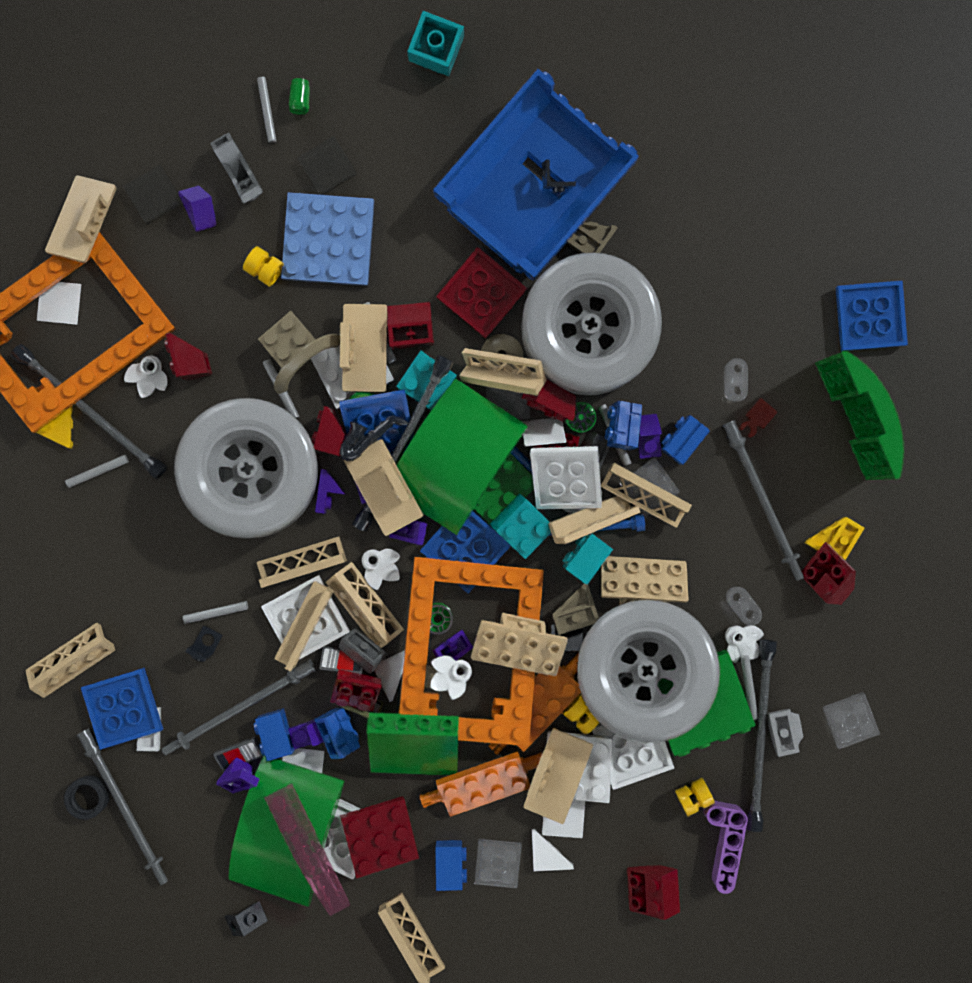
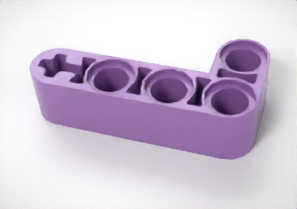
[703,801,748,894]

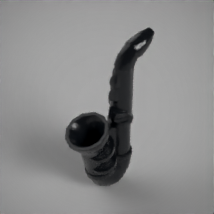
[340,415,408,461]

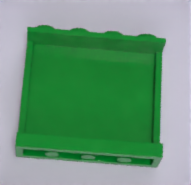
[647,650,756,757]
[367,713,459,775]

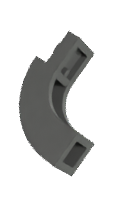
[210,133,263,203]

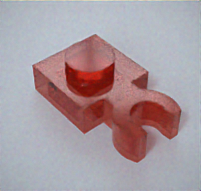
[739,398,777,438]

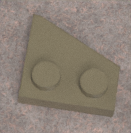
[566,222,618,254]
[552,583,599,635]

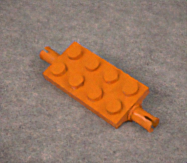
[488,653,581,755]
[420,752,542,817]

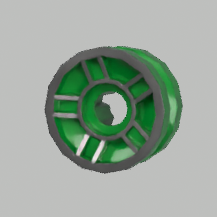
[430,602,453,634]

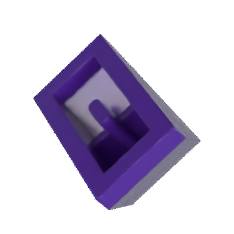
[178,186,217,232]
[432,630,473,661]

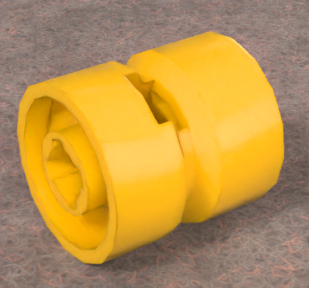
[243,246,284,287]
[563,694,599,735]
[675,777,715,816]

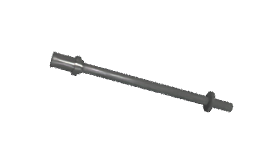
[722,420,804,581]
[162,659,316,756]
[76,728,168,885]

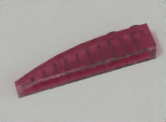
[265,783,350,916]

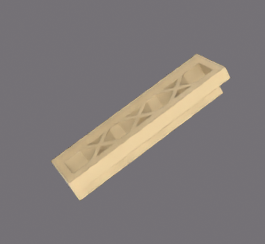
[459,348,547,395]
[601,463,692,528]
[548,493,640,544]
[257,537,347,588]
[325,562,404,648]
[274,581,334,671]
[26,623,115,698]
[378,893,445,983]

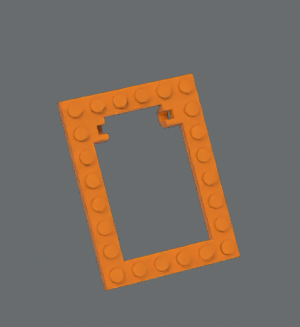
[0,232,176,433]
[399,557,544,746]

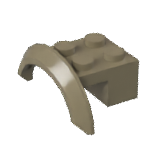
[258,311,340,394]

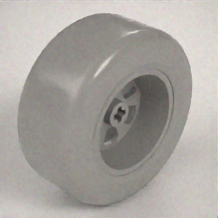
[521,253,662,395]
[175,398,318,538]
[577,600,720,742]

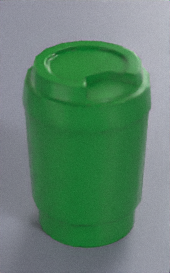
[289,78,310,115]

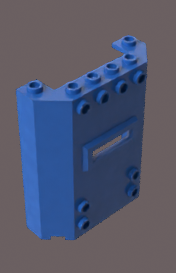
[433,69,639,281]

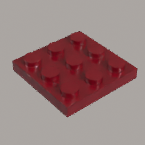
[436,247,527,339]
[340,796,419,879]

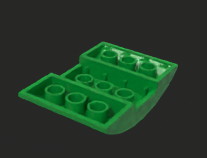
[815,351,904,480]
[397,379,528,535]
[229,756,345,907]

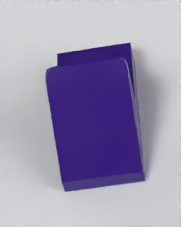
[638,414,662,459]
[315,469,346,514]
[389,520,427,545]
[288,719,324,750]
[216,758,260,793]

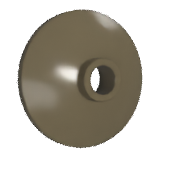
[481,334,523,369]

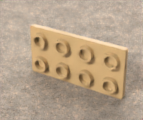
[45,176,117,263]
[340,304,387,392]
[344,439,423,536]
[601,556,688,605]
[471,613,567,676]
[524,728,593,824]

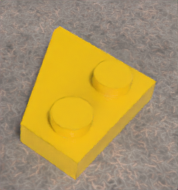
[36,405,73,448]
[805,517,864,560]

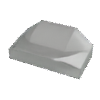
[767,709,804,757]

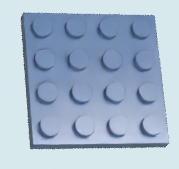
[281,192,374,286]

